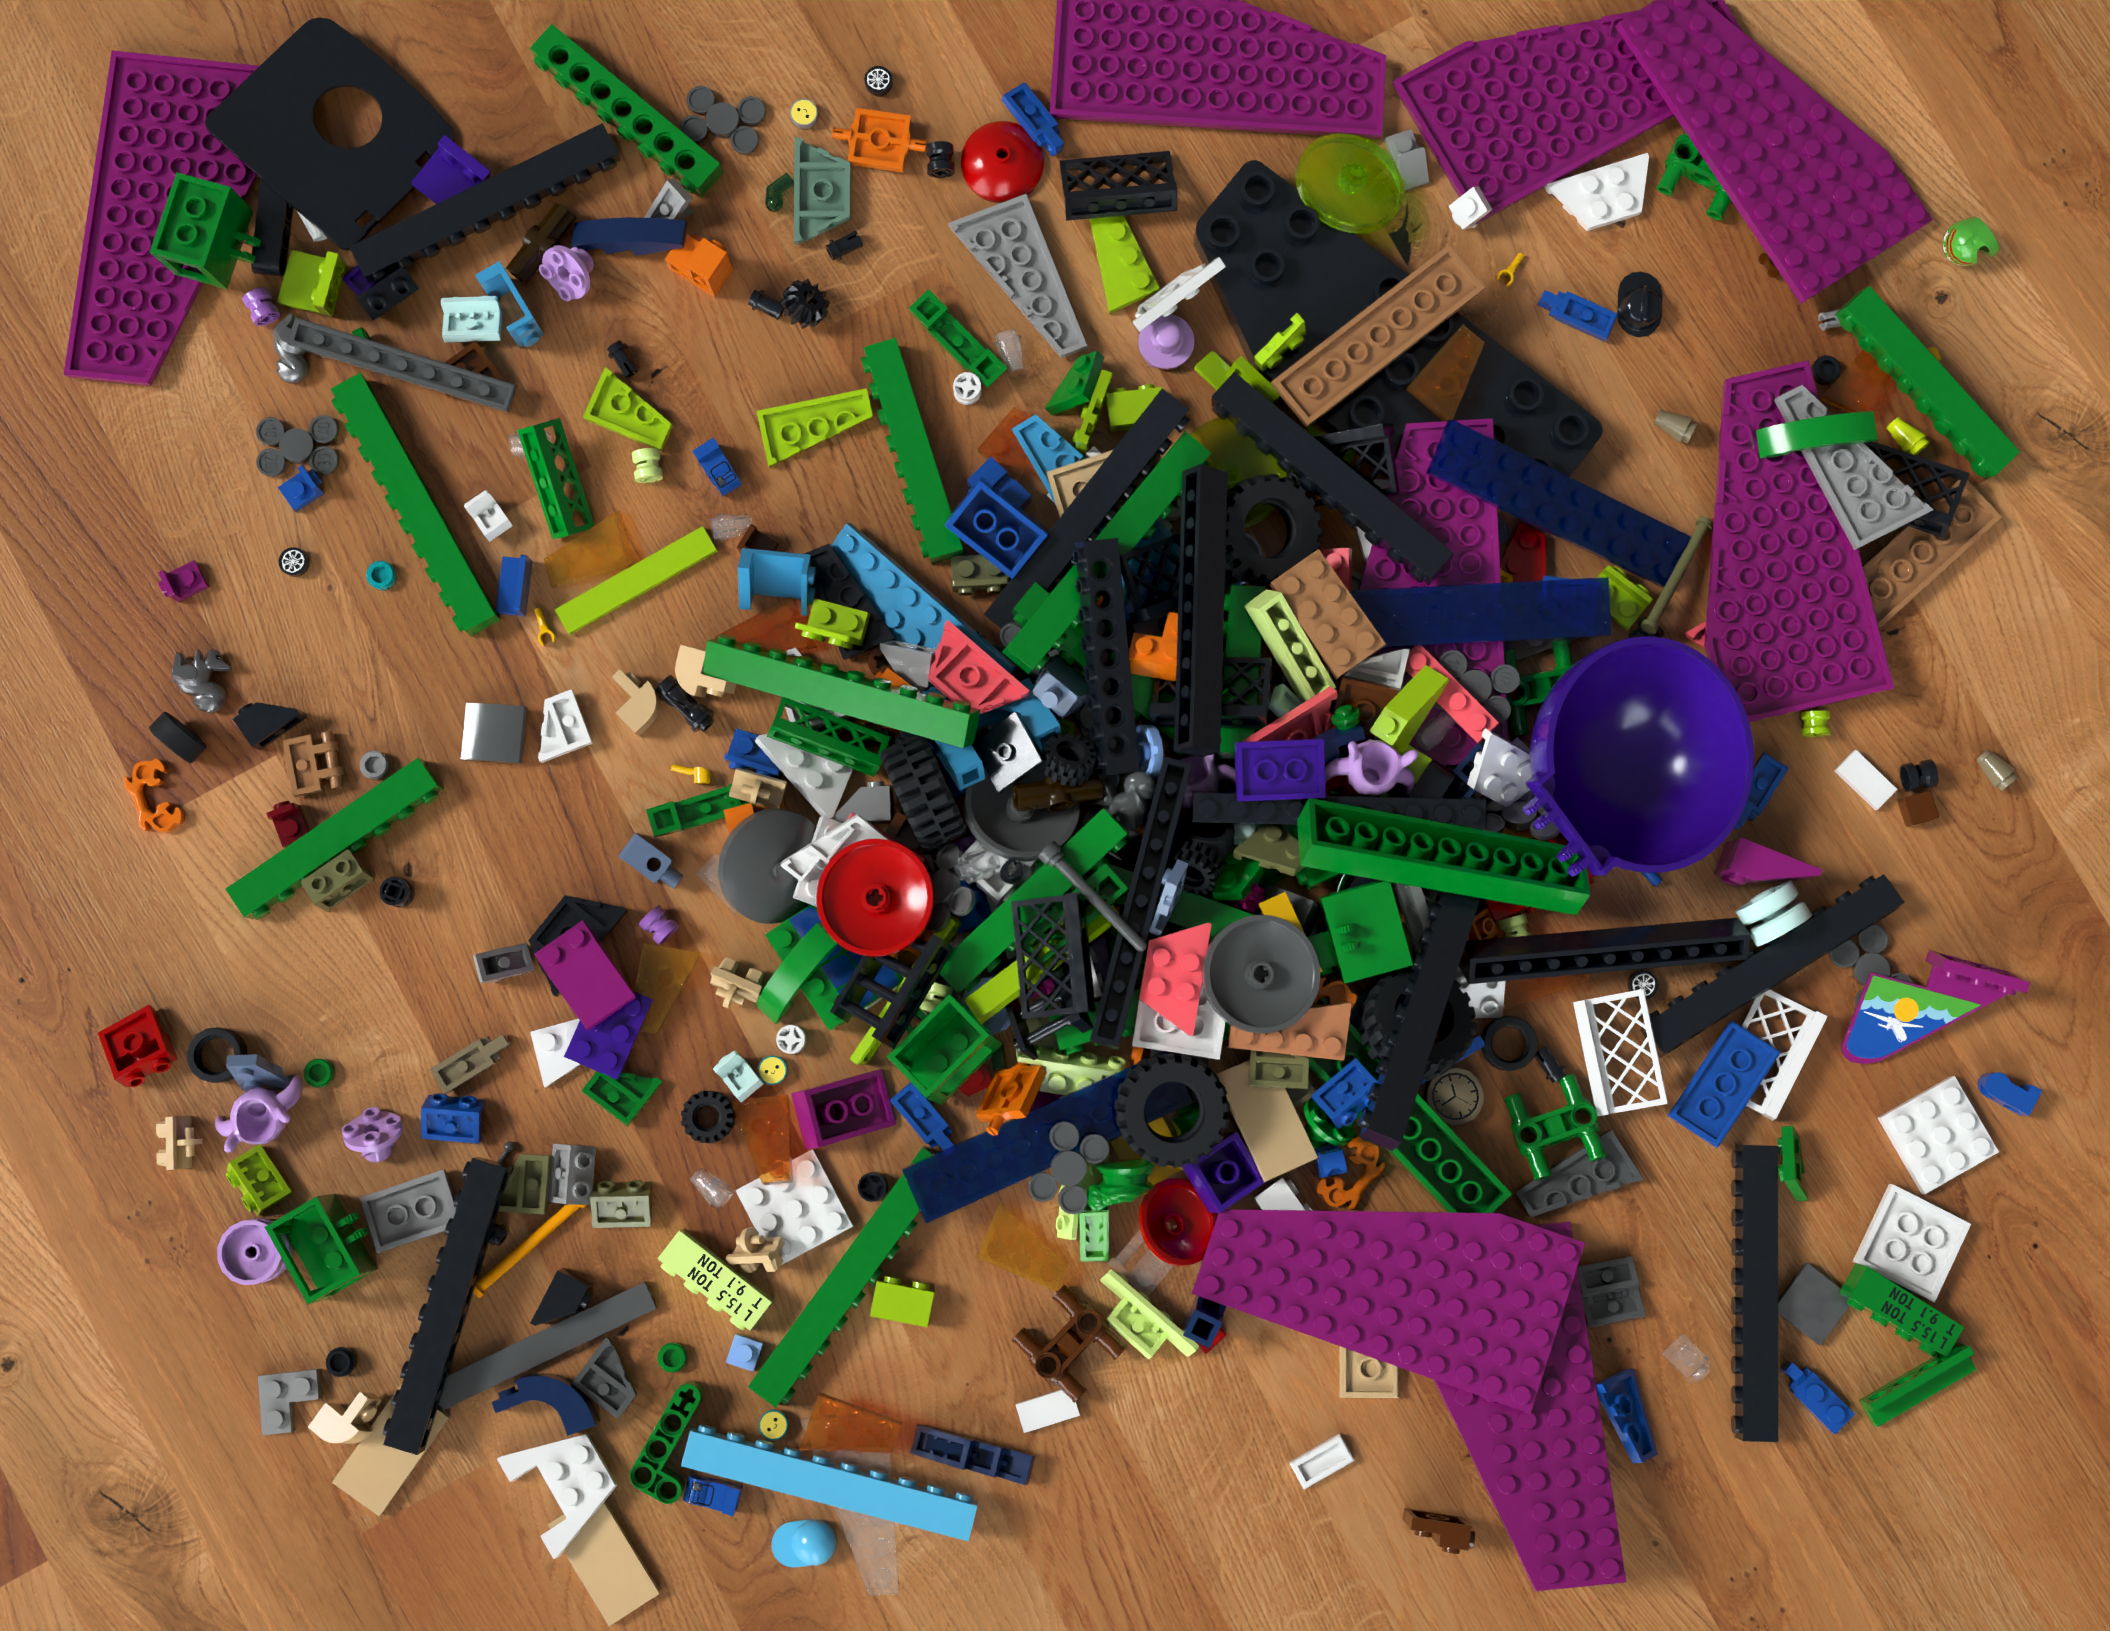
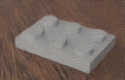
[360,1169,457,1253]

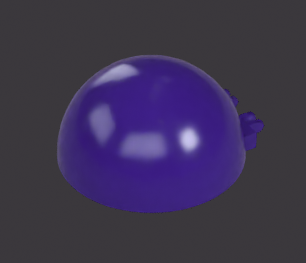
[1522,636,1754,877]

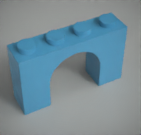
[928,678,1061,791]

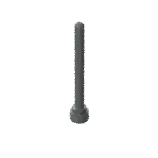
[1038,841,1147,951]

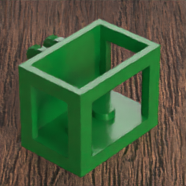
[150,172,261,289]
[1319,880,1413,984]
[887,994,1003,1106]
[264,1194,377,1305]

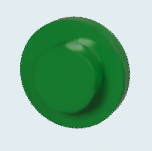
[1331,705,1360,730]

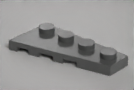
[1513,1130,1643,1217]

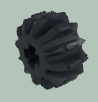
[780,279,830,329]

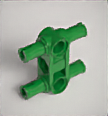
[1656,131,1731,221]
[1504,639,1575,736]
[1503,1074,1608,1181]

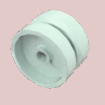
[1735,880,1812,947]

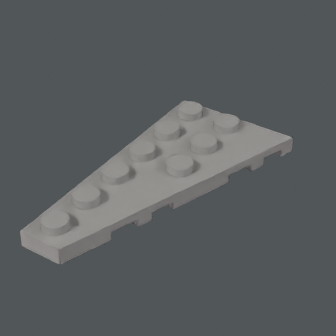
[948,194,1087,359]
[1774,385,1933,550]

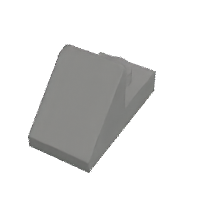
[1384,129,1429,192]
[644,178,693,220]
[473,943,534,983]

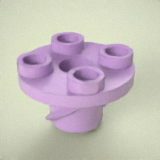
[539,245,594,301]
[1138,314,1194,370]
[342,1107,403,1162]

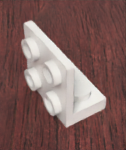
[1454,967,1506,1018]

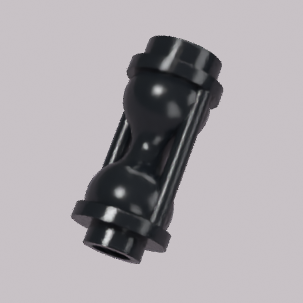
[656,675,714,733]

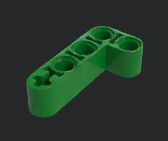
[629,1381,704,1504]

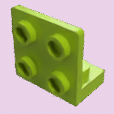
[277,250,347,317]
[795,598,870,649]

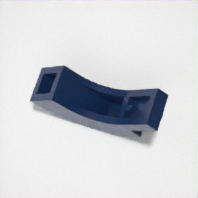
[1183,1295,1226,1348]
[492,1373,600,1436]

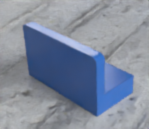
[496,555,533,617]

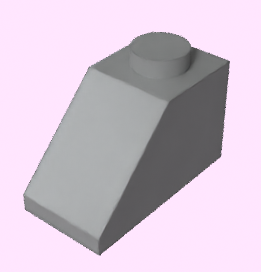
[880,640,936,691]
[833,781,892,824]

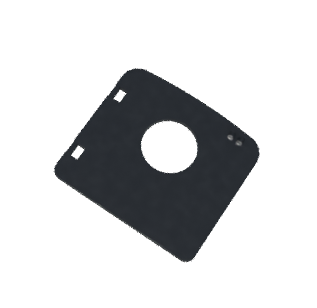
[205,17,455,251]

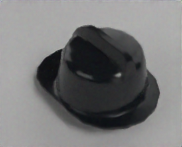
[1617,272,1662,337]

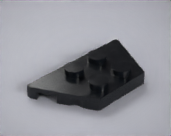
[528,895,628,997]

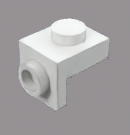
[1449,186,1492,230]
[464,490,513,542]

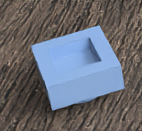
[726,1333,764,1372]

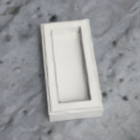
[1834,750,1897,810]
[1015,1389,1080,1433]
[1289,1433,1355,1489]

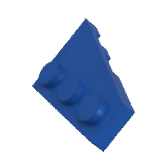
[1595,1368,1658,1464]

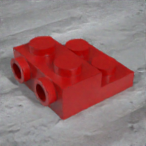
[98,1005,178,1087]

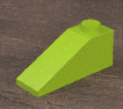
[1369,665,1450,753]

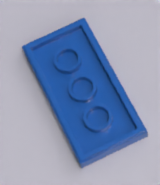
[1667,1020,1781,1149]

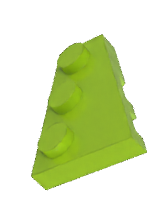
[583,367,673,452]
[1072,369,1113,457]

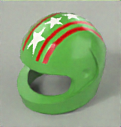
[1942,216,2000,266]

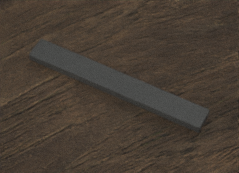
[287,317,517,413]
[439,1281,658,1411]

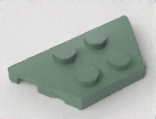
[794,137,851,245]

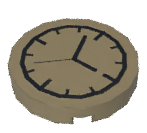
[1425,1068,1484,1125]

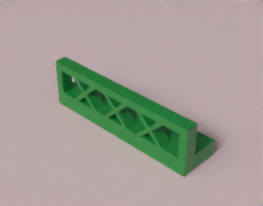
[517,418,595,540]
[766,697,890,777]
[1023,863,1129,965]
[1859,1343,1977,1427]

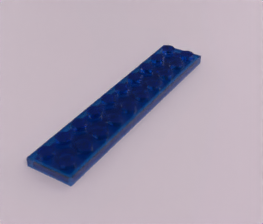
[1426,420,1691,588]
[1349,577,1612,648]
[902,1051,1193,1223]

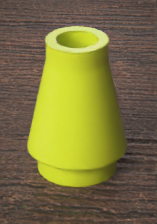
[1886,417,1929,456]

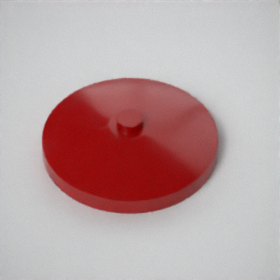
[816,839,935,957]

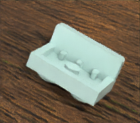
[441,296,502,343]

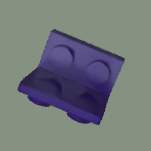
[412,135,491,204]

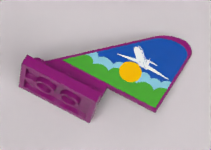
[1841,950,2030,1064]

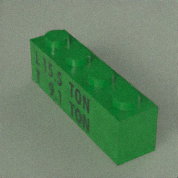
[1839,1263,1964,1358]

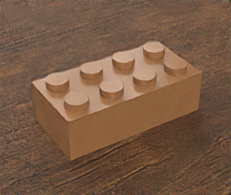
[1270,549,1386,680]

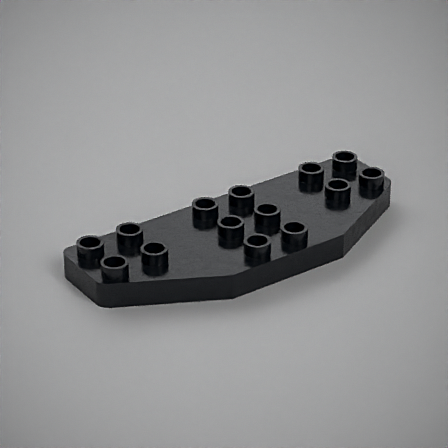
[1194,160,1603,508]

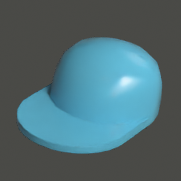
[772,1519,837,1567]

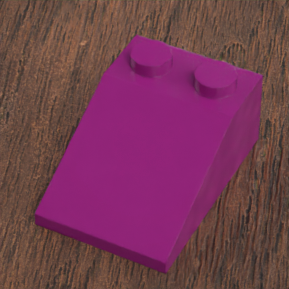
[1714,837,1822,887]
[535,920,636,1031]
[791,1069,896,1149]

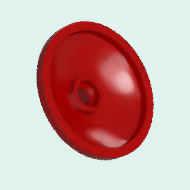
[961,121,1044,203]
[1139,1178,1217,1266]

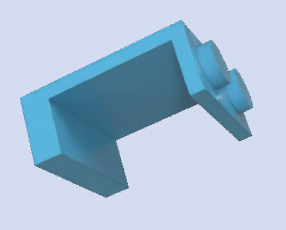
[475,261,544,348]
[738,548,816,616]

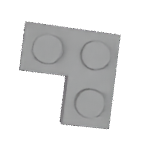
[258,1369,322,1435]

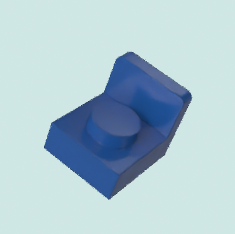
[278,465,324,512]

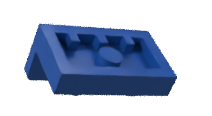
[724,728,782,779]
[1311,1058,1377,1129]
[421,1093,485,1144]

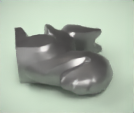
[272,313,327,384]
[172,649,231,713]

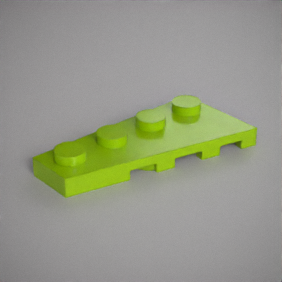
[1089,216,1160,314]
[757,388,873,467]

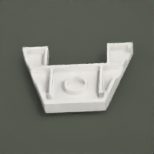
[780,814,891,882]
[497,1434,618,1559]

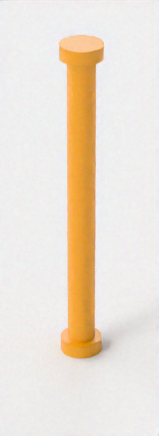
[474,1204,587,1298]

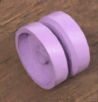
[217,1218,293,1285]

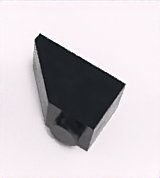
[233,702,307,750]
[530,1268,594,1326]

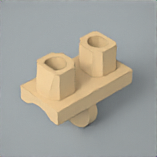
[729,767,787,809]
[710,957,764,1008]
[156,1116,203,1170]
[726,1227,785,1273]

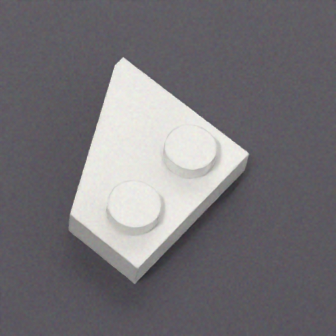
[538,689,593,763]

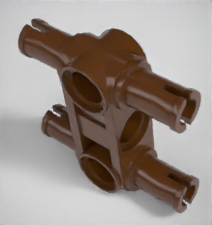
[1011,1285,1127,1403]

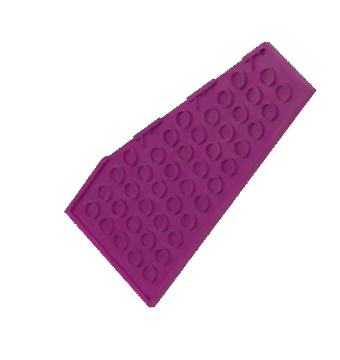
[1050,0,1386,139]
[1392,0,1743,224]
[1615,0,1933,304]
[64,50,259,386]
[1704,360,1894,722]
[1333,418,1508,765]
[1192,1209,1585,1414]
[1433,1222,1626,1591]

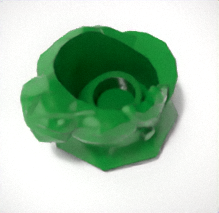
[1087,1159,1154,1211]

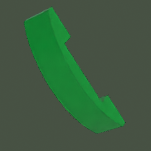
[909,289,1008,389]
[1756,411,1878,459]
[646,783,757,838]
[756,922,838,1024]

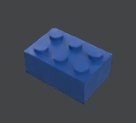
[945,477,1048,579]

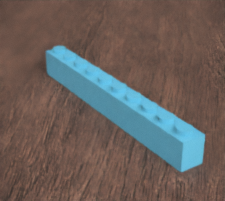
[681,1424,978,1541]

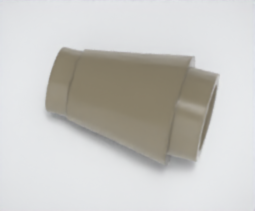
[1654,409,1698,444]
[1976,749,2019,792]

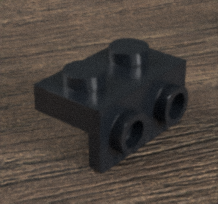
[356,267,419,320]

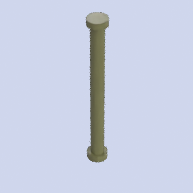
[1641,516,1713,634]

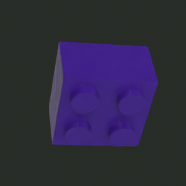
[1182,1131,1265,1213]

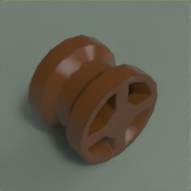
[868,647,895,675]

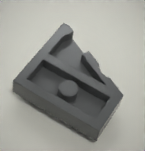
[571,1337,637,1419]

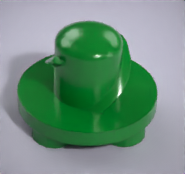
[1304,1097,1355,1149]

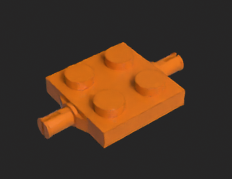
[832,108,927,173]
[976,1062,1047,1136]

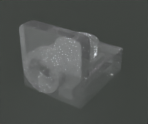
[1662,1334,1711,1384]

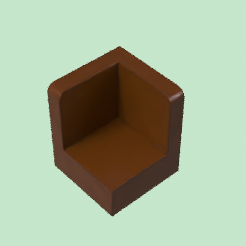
[737,524,779,555]
[885,811,920,851]

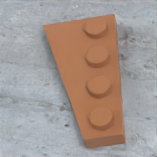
[1227,1001,1352,1061]

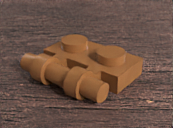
[282,731,344,797]

